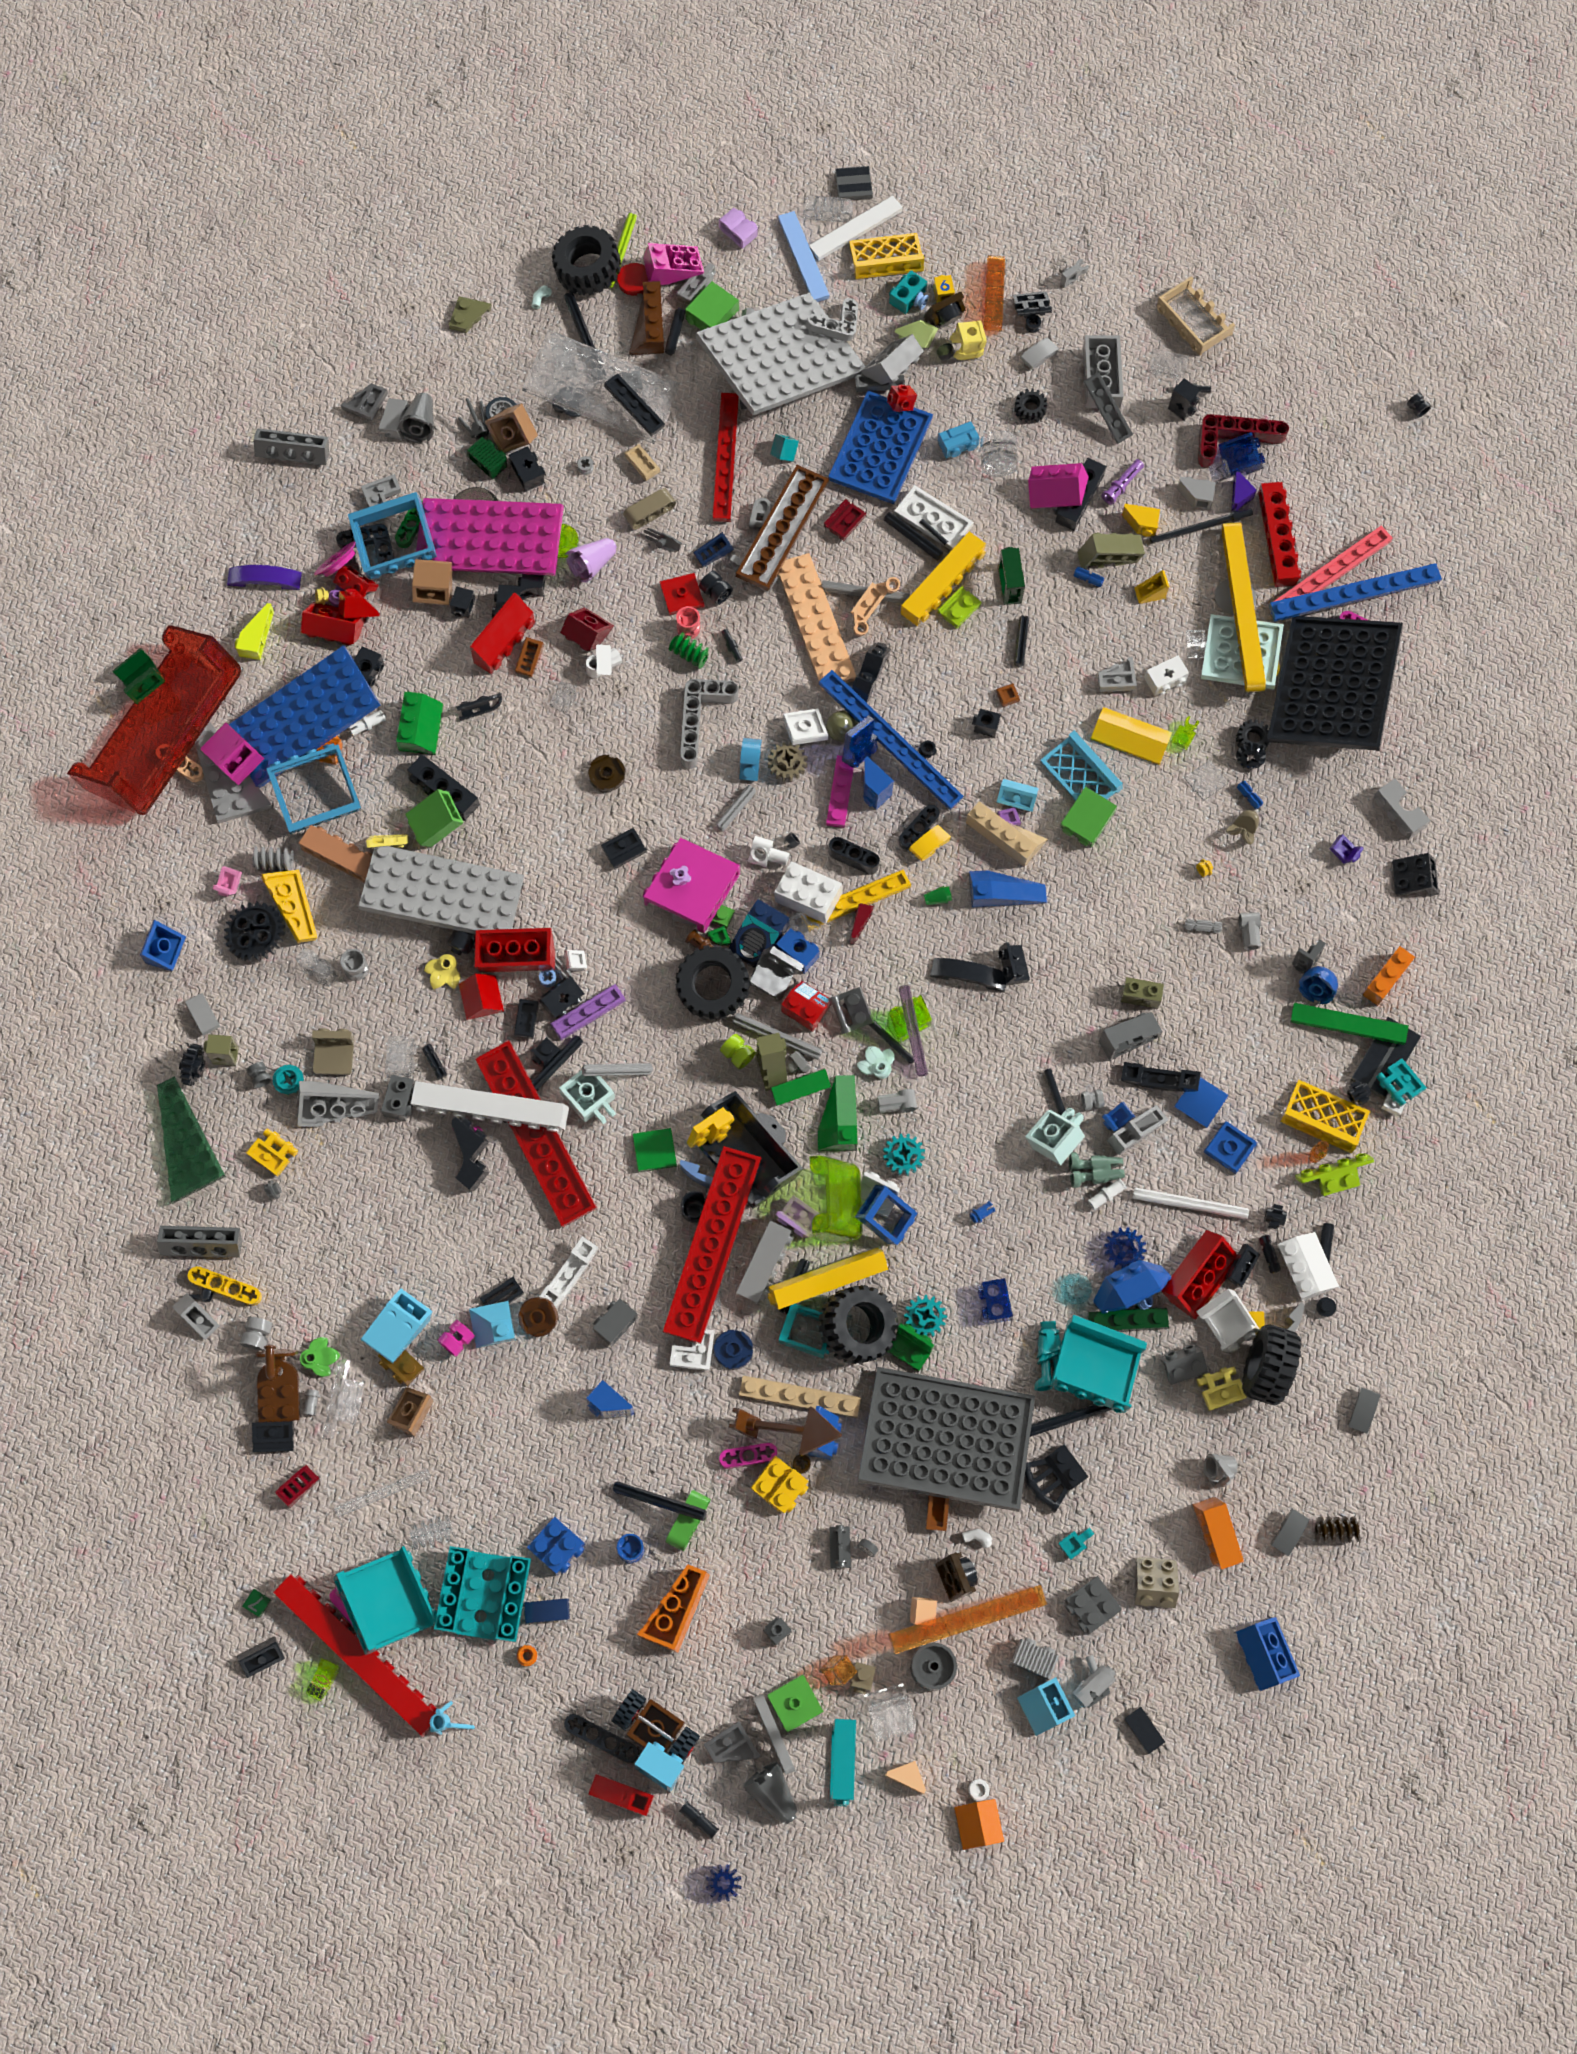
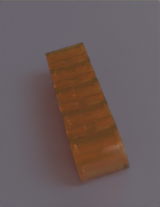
[984,255,1005,332]

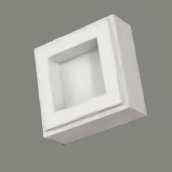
[564,950,587,971]

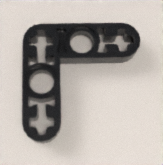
[336,524,394,574]

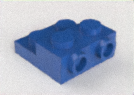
[527,1517,585,1576]

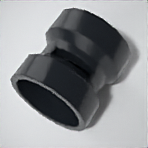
[1407,392,1432,418]

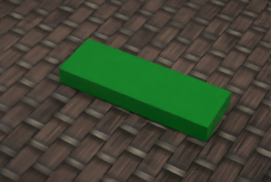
[770,1068,831,1106]

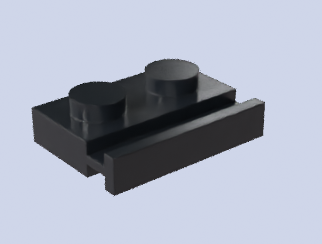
[601,827,647,870]
[252,1421,294,1452]

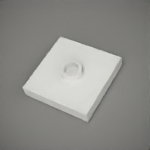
[783,709,828,745]

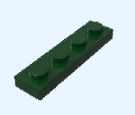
[1087,1308,1169,1331]

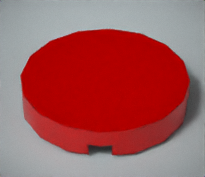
[617,263,649,296]

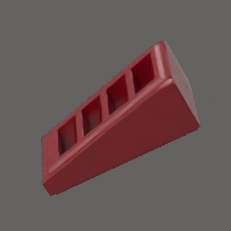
[850,903,874,945]
[274,1465,320,1508]

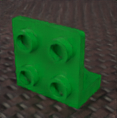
[887,1323,934,1372]

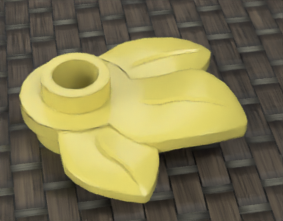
[424,954,460,989]

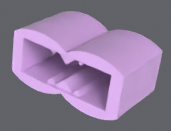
[719,208,758,249]

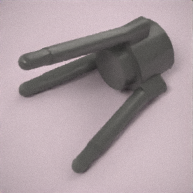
[458,398,489,440]

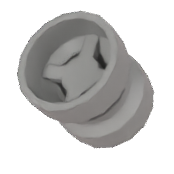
[1081,1089,1105,1111]

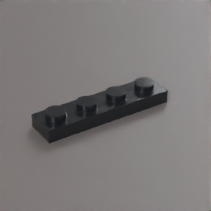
[604,373,665,437]

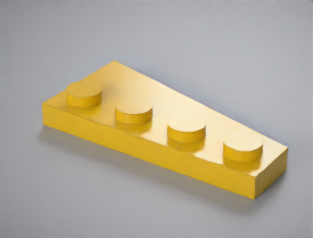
[261,870,317,943]

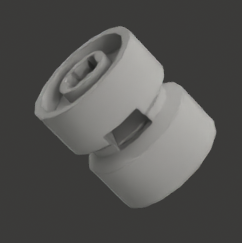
[340,949,369,981]
[239,1316,273,1351]

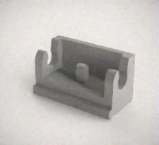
[379,398,409,440]

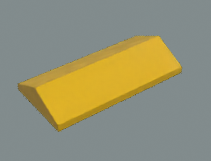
[1091,707,1172,765]

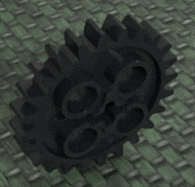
[224,901,285,963]

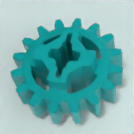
[883,1133,925,1176]
[904,1295,947,1338]

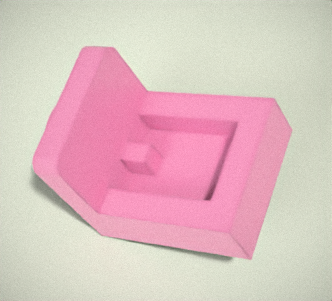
[212,866,242,897]

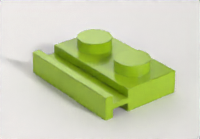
[937,586,981,629]

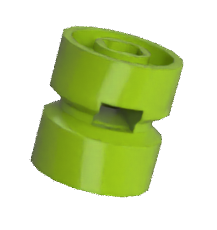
[720,1033,756,1070]

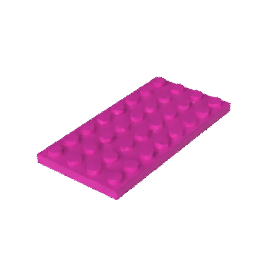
[416,498,564,576]

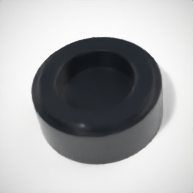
[937,343,955,360]

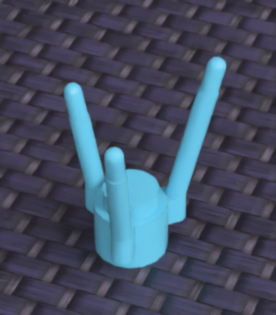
[430,1701,475,1735]

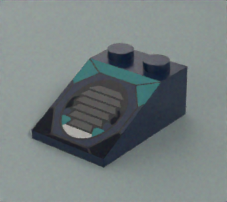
[728,899,790,968]

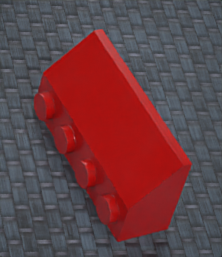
[470,592,535,674]
[475,928,555,973]
[1161,1230,1237,1320]

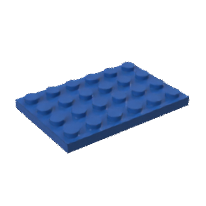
[828,391,933,504]

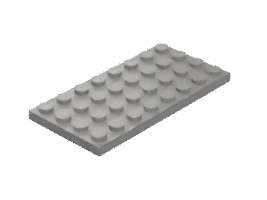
[359,846,524,934]

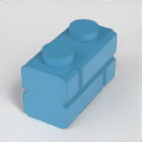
[937,421,980,458]

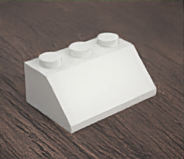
[1278,1232,1339,1302]

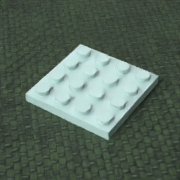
[1201,614,1284,690]

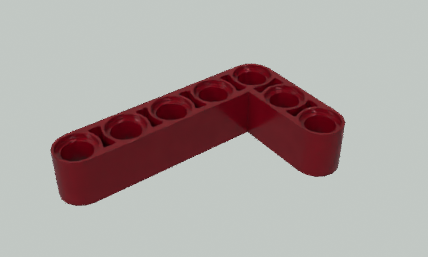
[1198,414,1289,468]

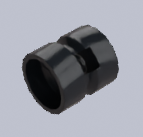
[699,570,733,605]

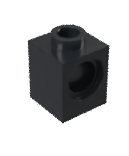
[450,586,476,618]
[972,708,1001,738]

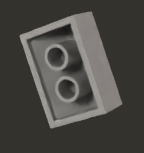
[860,334,924,385]

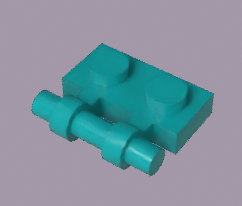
[1376,1059,1427,1107]

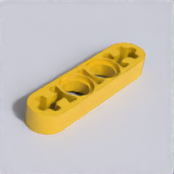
[187,1266,262,1306]

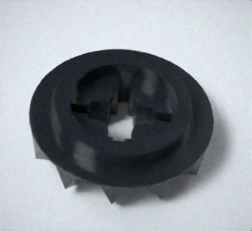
[1236,742,1266,770]

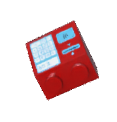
[781,981,832,1032]

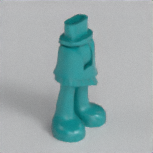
[1034,1321,1062,1391]

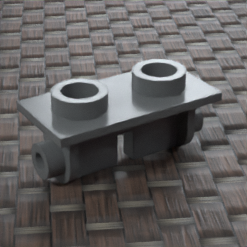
[829,1525,851,1568]

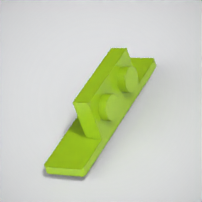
[1295,1153,1374,1196]

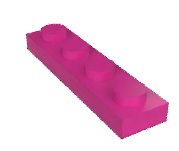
[826,755,855,828]

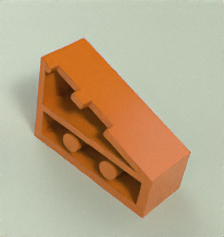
[1192,1497,1244,1570]

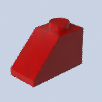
[339,588,380,618]

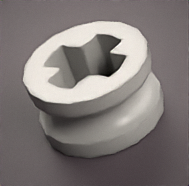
[577,456,594,475]

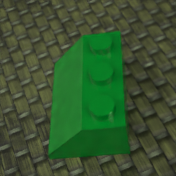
[396,691,444,755]

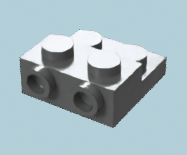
[1064,1576,1122,1634]

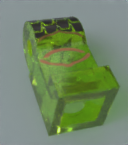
[306,1658,341,1702]

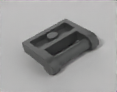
[828,986,874,1034]

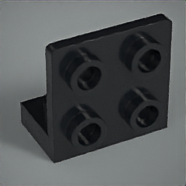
[1392,852,1439,896]

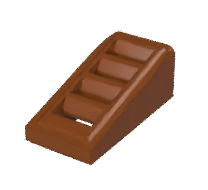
[515,637,545,677]

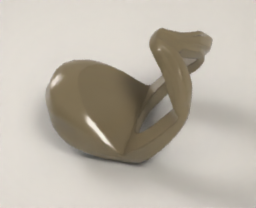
[1226,810,1259,845]

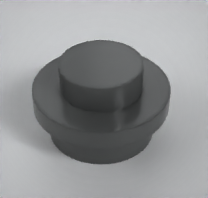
[264,1180,282,1199]

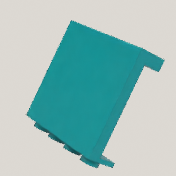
[1050,1315,1147,1413]
[333,1546,437,1655]

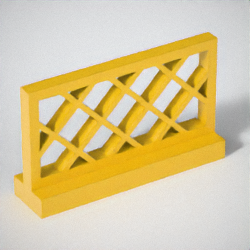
[849,233,924,279]
[1280,1079,1370,1154]

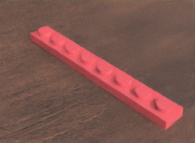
[1273,526,1393,602]

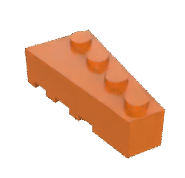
[637,1564,710,1653]

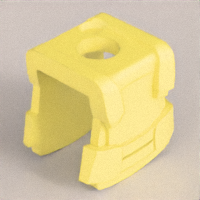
[949,321,987,360]

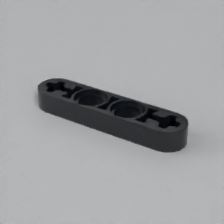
[564,1714,639,1763]

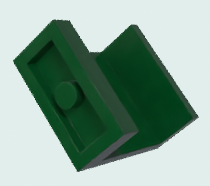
[112,648,165,704]

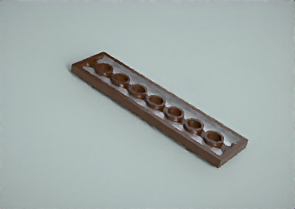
[735,465,829,591]

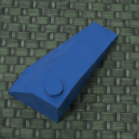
[969,870,1047,908]

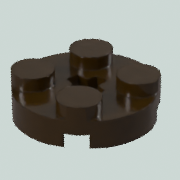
[588,755,625,793]

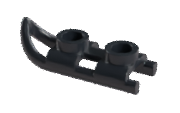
[456,692,502,721]

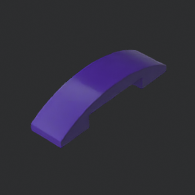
[227,565,302,590]

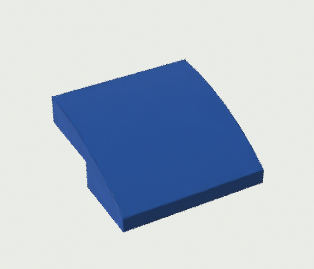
[1174,1077,1229,1128]

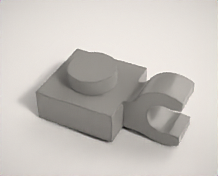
[1060,259,1089,288]

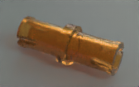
[1309,1141,1329,1163]

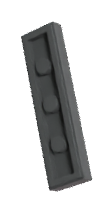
[1083,372,1133,444]

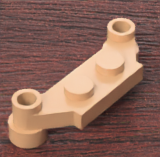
[850,577,900,637]

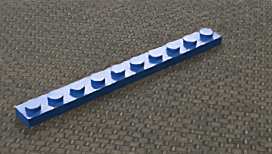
[1268,563,1442,622]
[819,670,964,810]

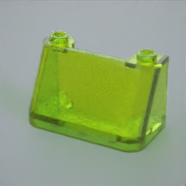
[809,1155,863,1244]

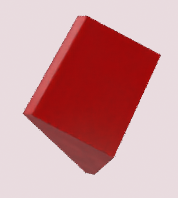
[459,973,504,1020]

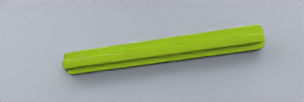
[610,213,637,288]

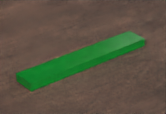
[1290,1003,1409,1045]

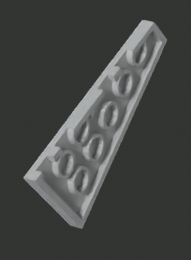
[189,718,273,824]

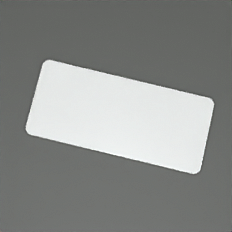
[596,645,611,675]

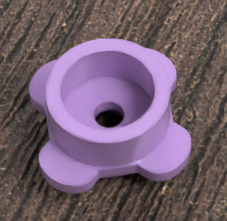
[670,866,691,885]

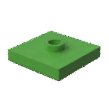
[767,1675,824,1733]

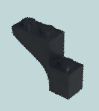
[492,574,546,618]
[852,642,891,703]
[451,1116,490,1191]

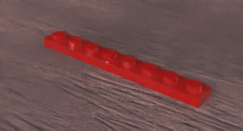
[713,392,739,522]

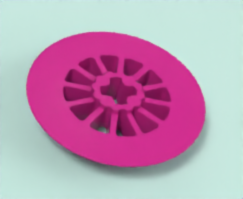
[314,541,356,577]

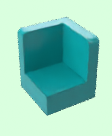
[770,434,799,461]

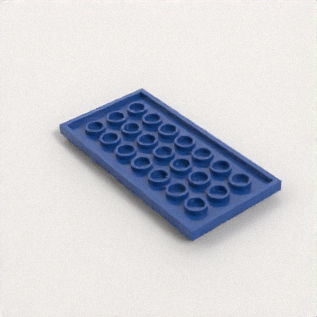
[229,645,381,789]

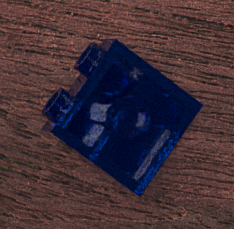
[1218,432,1266,478]
[842,716,878,768]

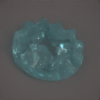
[1060,1273,1092,1304]

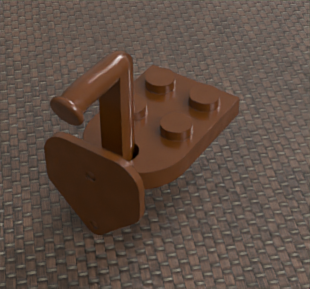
[255,1345,300,1422]

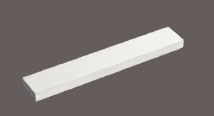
[809,196,903,261]

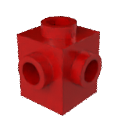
[887,385,917,412]

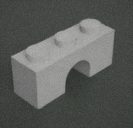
[1374,778,1430,839]

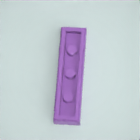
[550,984,626,1041]

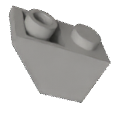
[1177,477,1216,510]

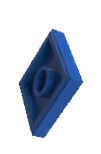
[1204,1121,1258,1175]

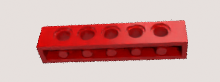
[1258,482,1301,587]

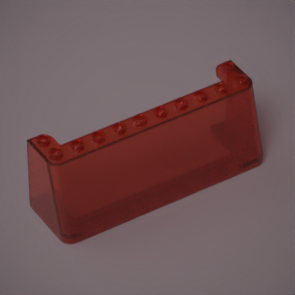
[67,625,241,815]

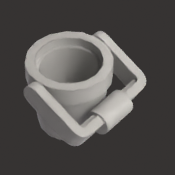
[1203,1454,1237,1488]

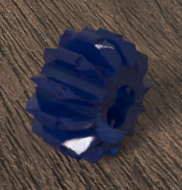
[706,1864,741,1902]

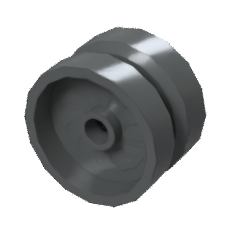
[910,1642,958,1692]

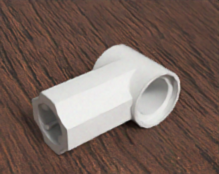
[586,648,622,678]

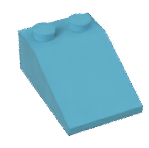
[635,1742,684,1793]

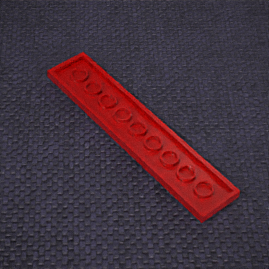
[475,1040,597,1227]
[663,1146,761,1344]

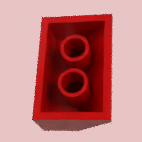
[300,602,366,645]

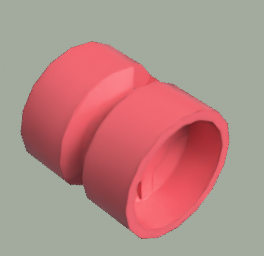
[676,606,700,639]

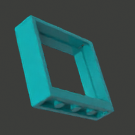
[830,1719,856,1807]

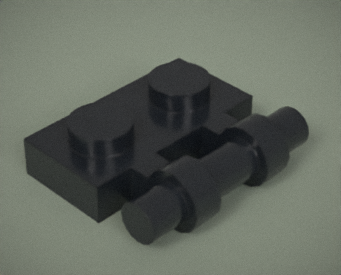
[1012,291,1052,318]

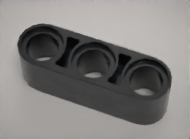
[828,837,880,875]

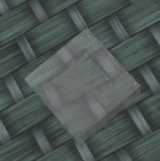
[1209,459,1231,484]

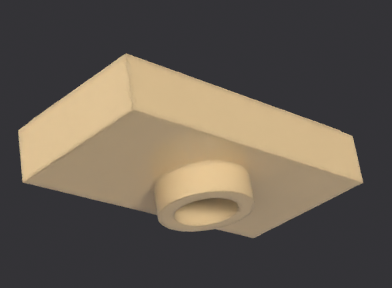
[624,444,660,481]

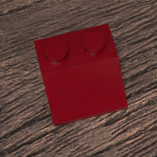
[560,607,614,651]

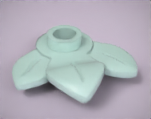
[857,1046,894,1079]

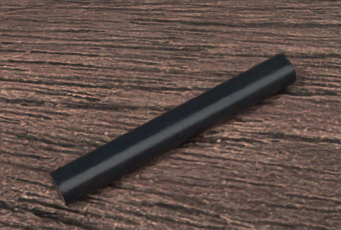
[1044,1068,1066,1116]

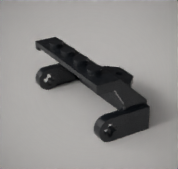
[699,1091,803,1209]

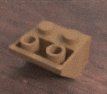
[412,559,452,605]

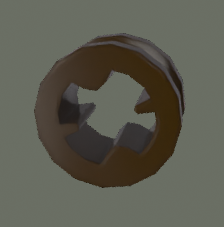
[793,1454,811,1474]

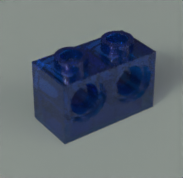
[978,1278,1013,1324]

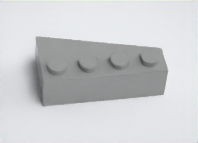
[736,1221,794,1303]

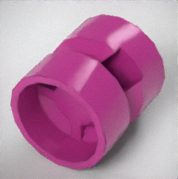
[437,1319,475,1357]

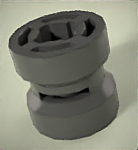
[246,1062,272,1088]

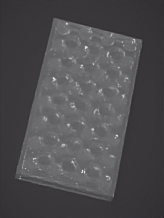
[522,329,680,444]

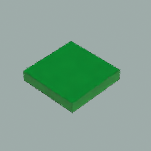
[633,1128,677,1173]

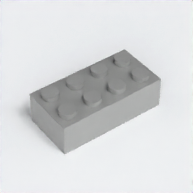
[1082,335,1123,408]

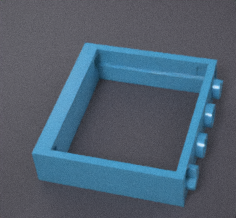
[348,492,437,579]
[266,743,362,834]

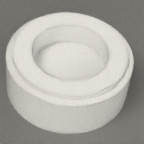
[968,1779,990,1801]

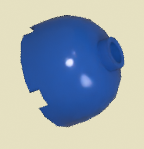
[1299,966,1338,1004]

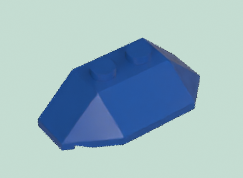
[1093,1260,1171,1314]

